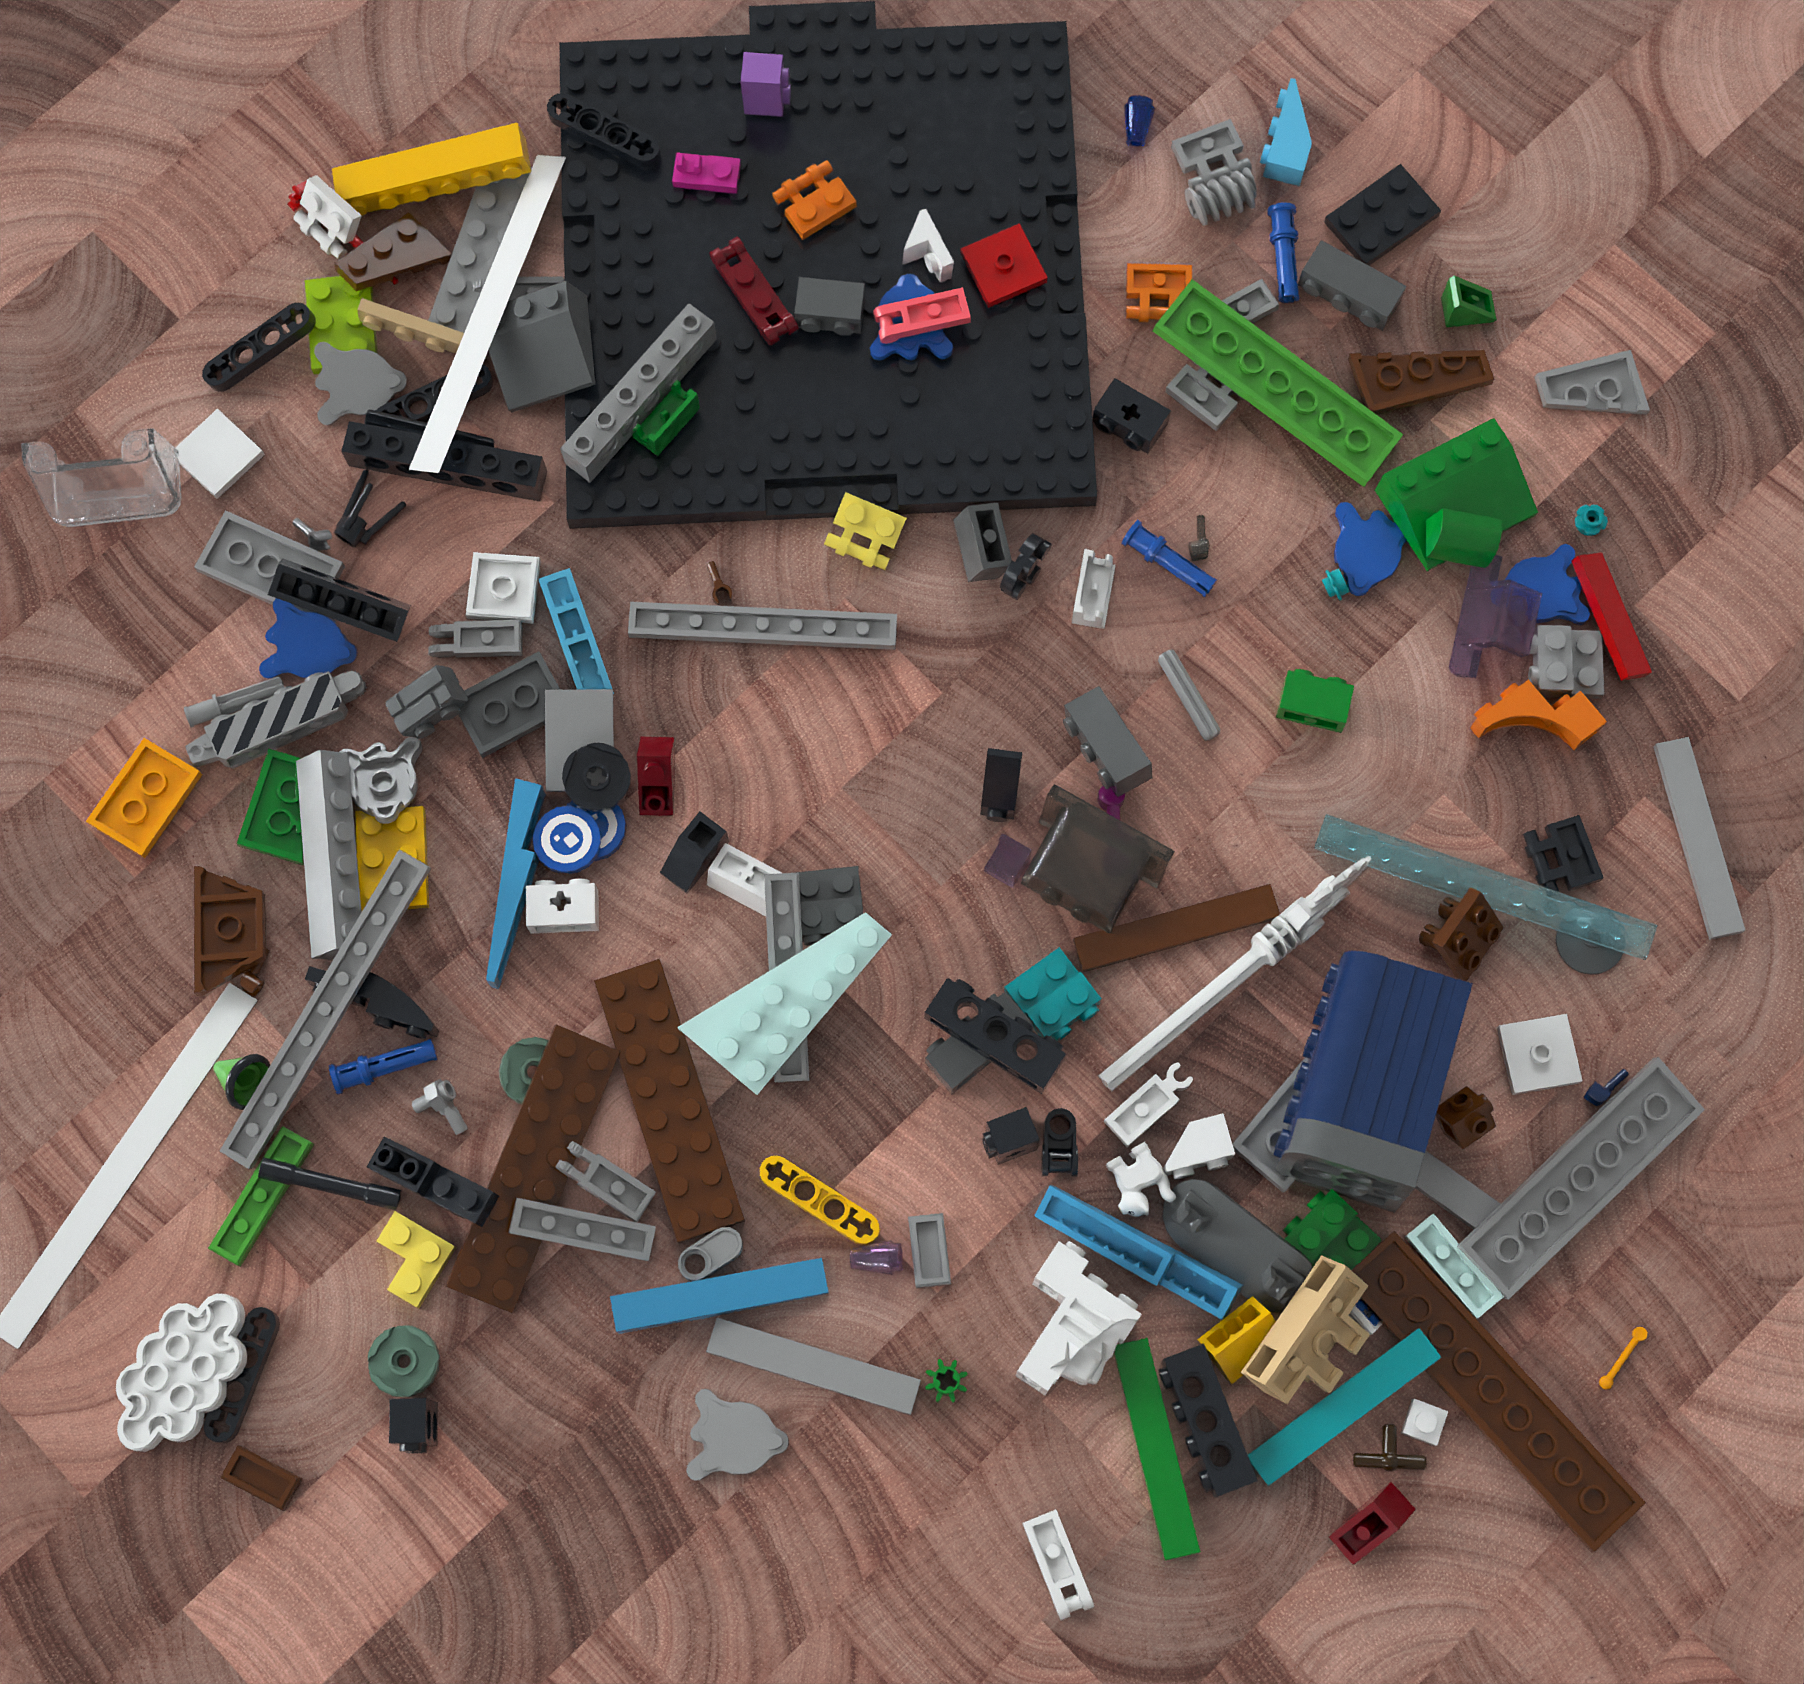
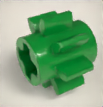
[925,1359,968,1403]

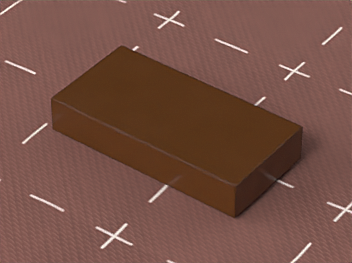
[220,1445,303,1511]

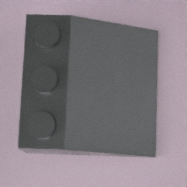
[489,281,595,412]

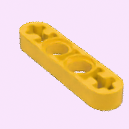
[760,1156,880,1246]

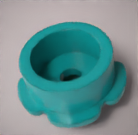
[1575,504,1608,536]
[1322,568,1350,600]

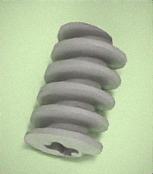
[1185,167,1257,226]

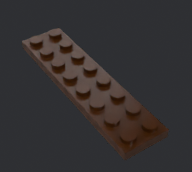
[594,959,745,1244]
[445,1024,620,1313]

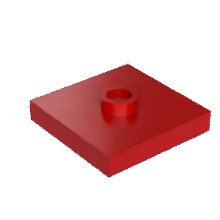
[960,223,1048,308]

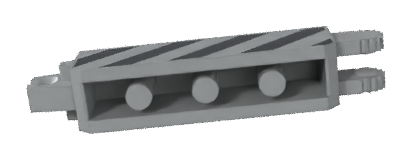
[185,670,367,768]

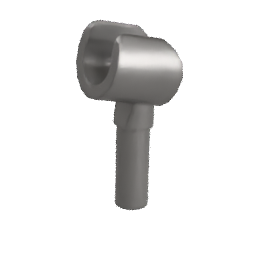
[292,518,332,551]

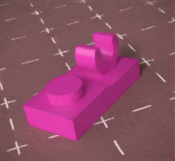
[672,153,741,194]

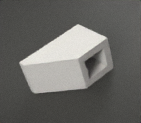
[1163,1114,1235,1179]

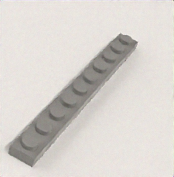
[220,850,431,1169]

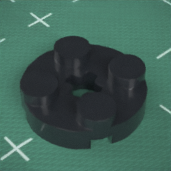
[1000,533,1052,600]
[562,743,631,812]

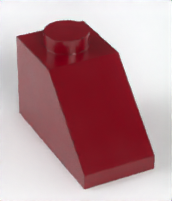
[1329,1482,1416,1565]

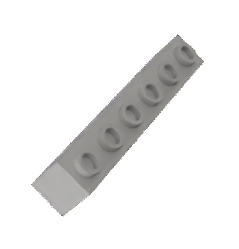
[560,304,717,483]

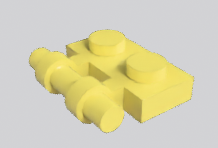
[824,492,907,570]

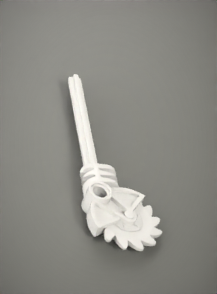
[1098,856,1372,1091]

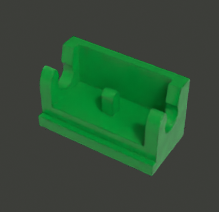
[632,380,700,456]

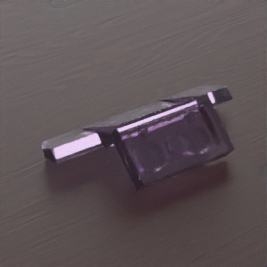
[1449,554,1542,678]

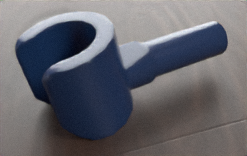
[1584,1069,1629,1106]

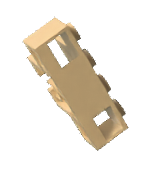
[1241,1256,1370,1404]

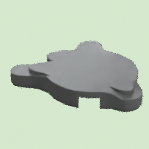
[314,342,407,425]
[340,737,423,824]
[687,1389,789,1481]

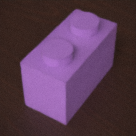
[741,52,791,117]

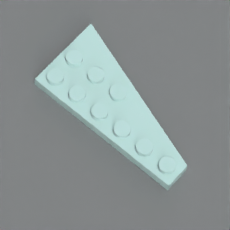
[677,912,892,1095]

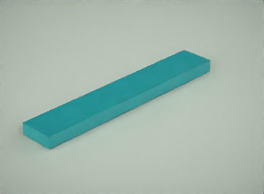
[1248,1328,1441,1486]

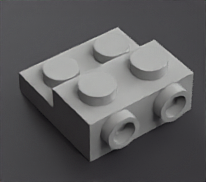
[1527,625,1604,699]

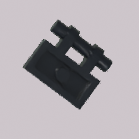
[1523,815,1604,898]

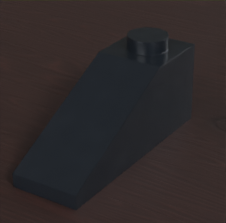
[980,748,1022,822]

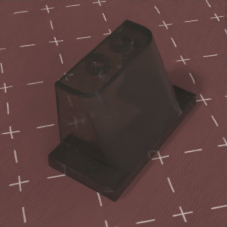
[1021,784,1175,934]

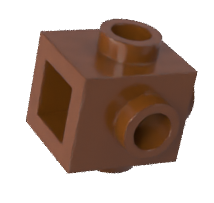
[1436,1086,1496,1150]

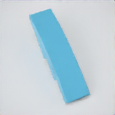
[538,568,614,694]

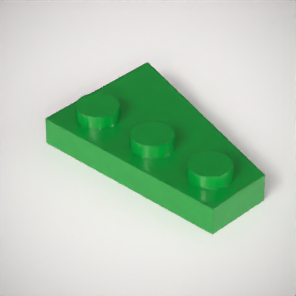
[236,748,303,865]

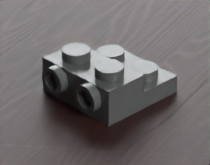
[794,866,863,946]

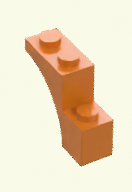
[1470,679,1607,751]

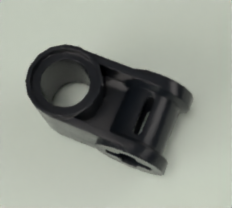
[1042,1108,1078,1177]

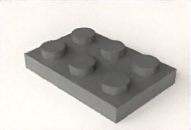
[458,651,561,758]

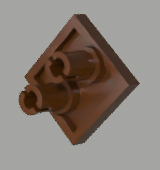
[1419,887,1504,982]

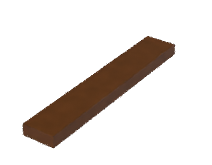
[1073,884,1280,972]

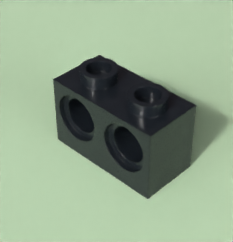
[389,1398,438,1454]

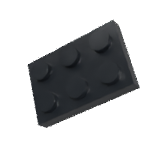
[1324,164,1441,266]

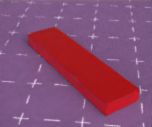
[1571,552,1652,681]

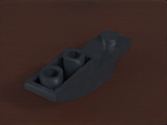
[305,966,439,1040]
[367,1137,499,1227]

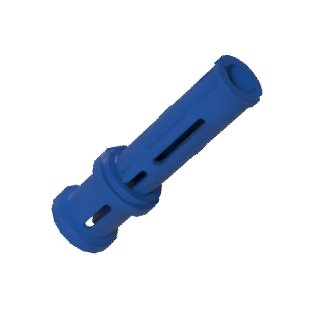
[1267,202,1300,303]
[1121,519,1217,597]
[328,1038,438,1095]

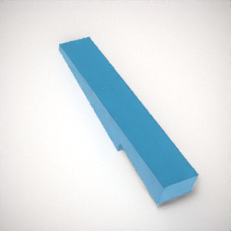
[486,778,546,989]
[1034,1185,1243,1320]
[610,1258,829,1334]

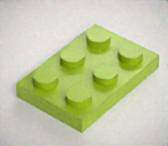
[305,276,377,374]

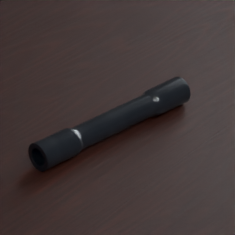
[258,1157,402,1211]

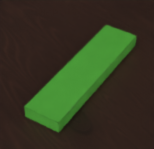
[208,1126,314,1267]

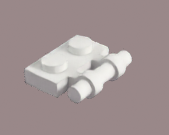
[293,175,362,260]

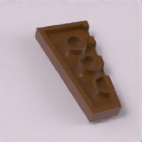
[1348,350,1495,415]

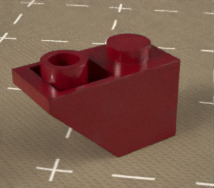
[637,736,675,816]

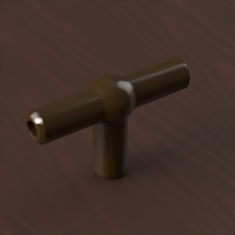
[1353,1424,1427,1472]

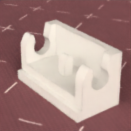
[1072,549,1115,629]
[707,843,782,916]

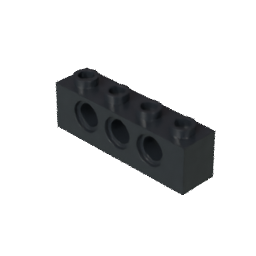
[267,558,411,642]
[924,978,1066,1094]
[1158,1344,1258,1498]

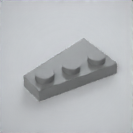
[1534,350,1650,415]

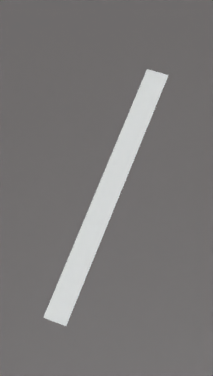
[409,155,566,473]
[0,982,257,1349]

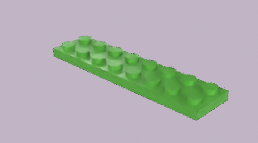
[1153,279,1403,487]

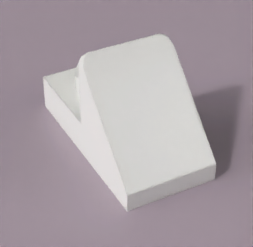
[902,209,954,283]

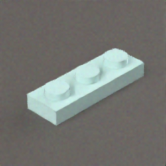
[1405,1213,1504,1319]

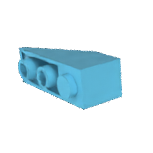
[1260,78,1312,186]

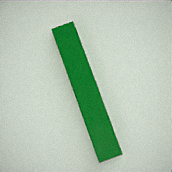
[1114,1338,1200,1561]

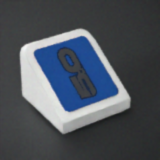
[1349,1299,1382,1336]

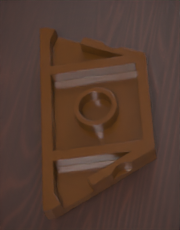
[194,866,266,996]

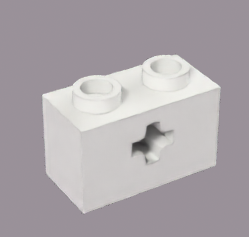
[526,879,599,934]

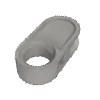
[678,1227,743,1281]

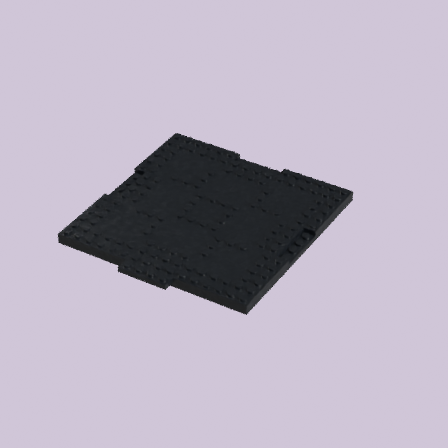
[559,1,1097,529]

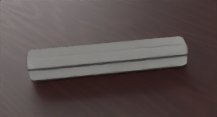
[1158,649,1220,741]

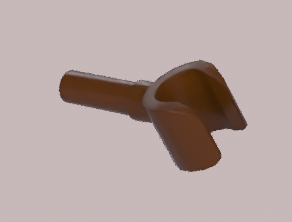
[707,561,733,605]
[240,948,269,997]

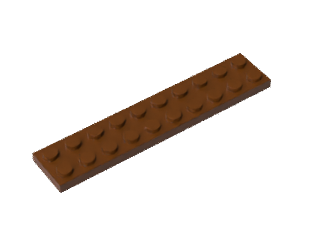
[1351,1231,1646,1552]

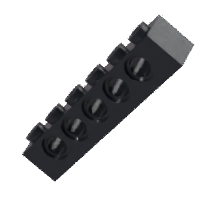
[341,421,547,501]

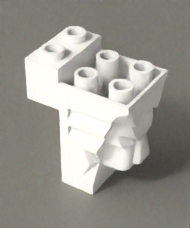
[1015,1241,1142,1396]

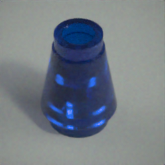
[1124,95,1155,146]

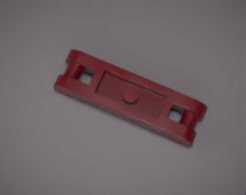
[709,236,799,346]

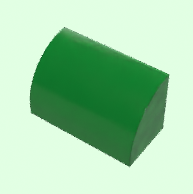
[1426,508,1502,568]

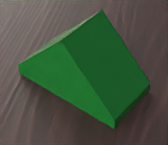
[1441,275,1497,328]

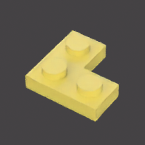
[376,1211,457,1309]

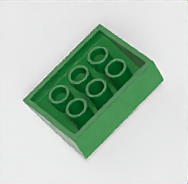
[1374,418,1538,572]

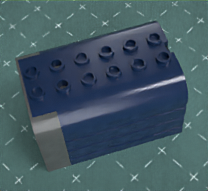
[1273,951,1473,1213]

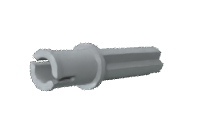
[184,677,285,727]

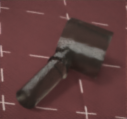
[1189,515,1210,561]

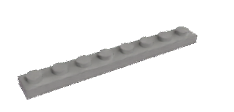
[628,602,897,650]

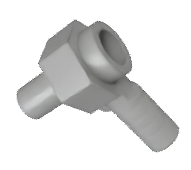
[412,1079,468,1135]

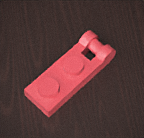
[873,288,971,344]

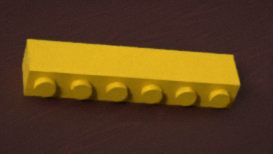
[332,122,531,216]

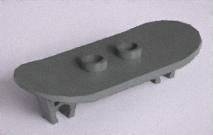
[1163,1179,1313,1313]

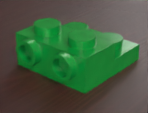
[1282,1189,1382,1270]

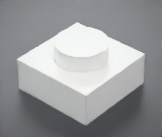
[1401,1399,1448,1446]

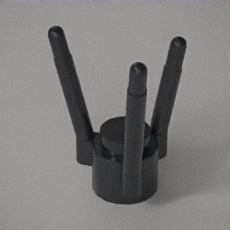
[333,470,406,547]

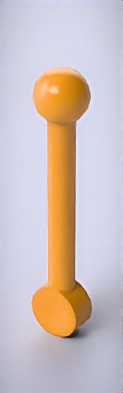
[1599,1327,1648,1390]

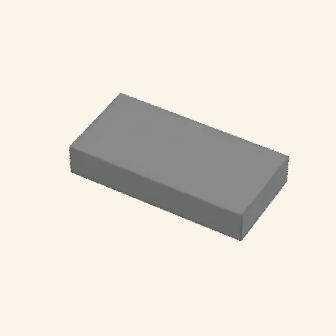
[908,1213,951,1288]

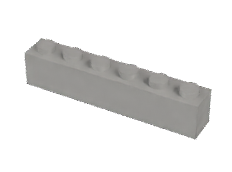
[296,750,361,960]

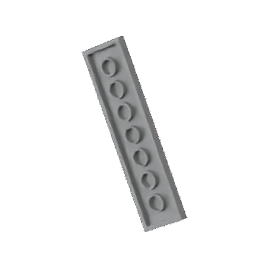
[1457,1057,1705,1300]

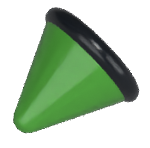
[213,1054,271,1110]

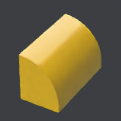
[1197,1296,1276,1384]

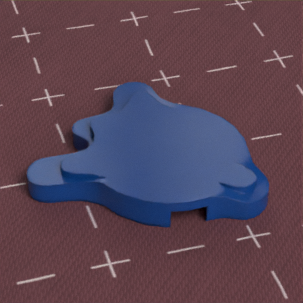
[870,274,953,360]
[1334,502,1407,596]
[1492,544,1590,625]
[259,598,358,679]

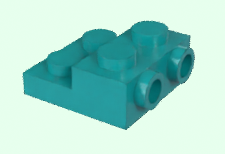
[1004,947,1102,1041]

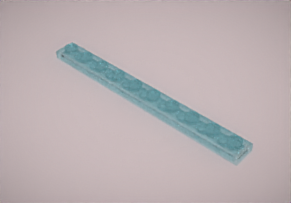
[1314,814,1658,960]

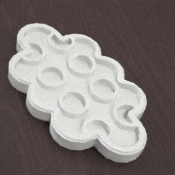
[116,1294,247,1452]

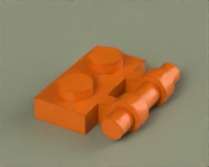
[772,160,857,240]
[1126,263,1192,323]

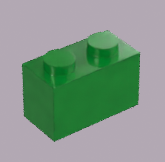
[1276,669,1354,733]

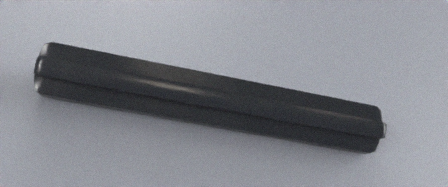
[364,409,495,448]

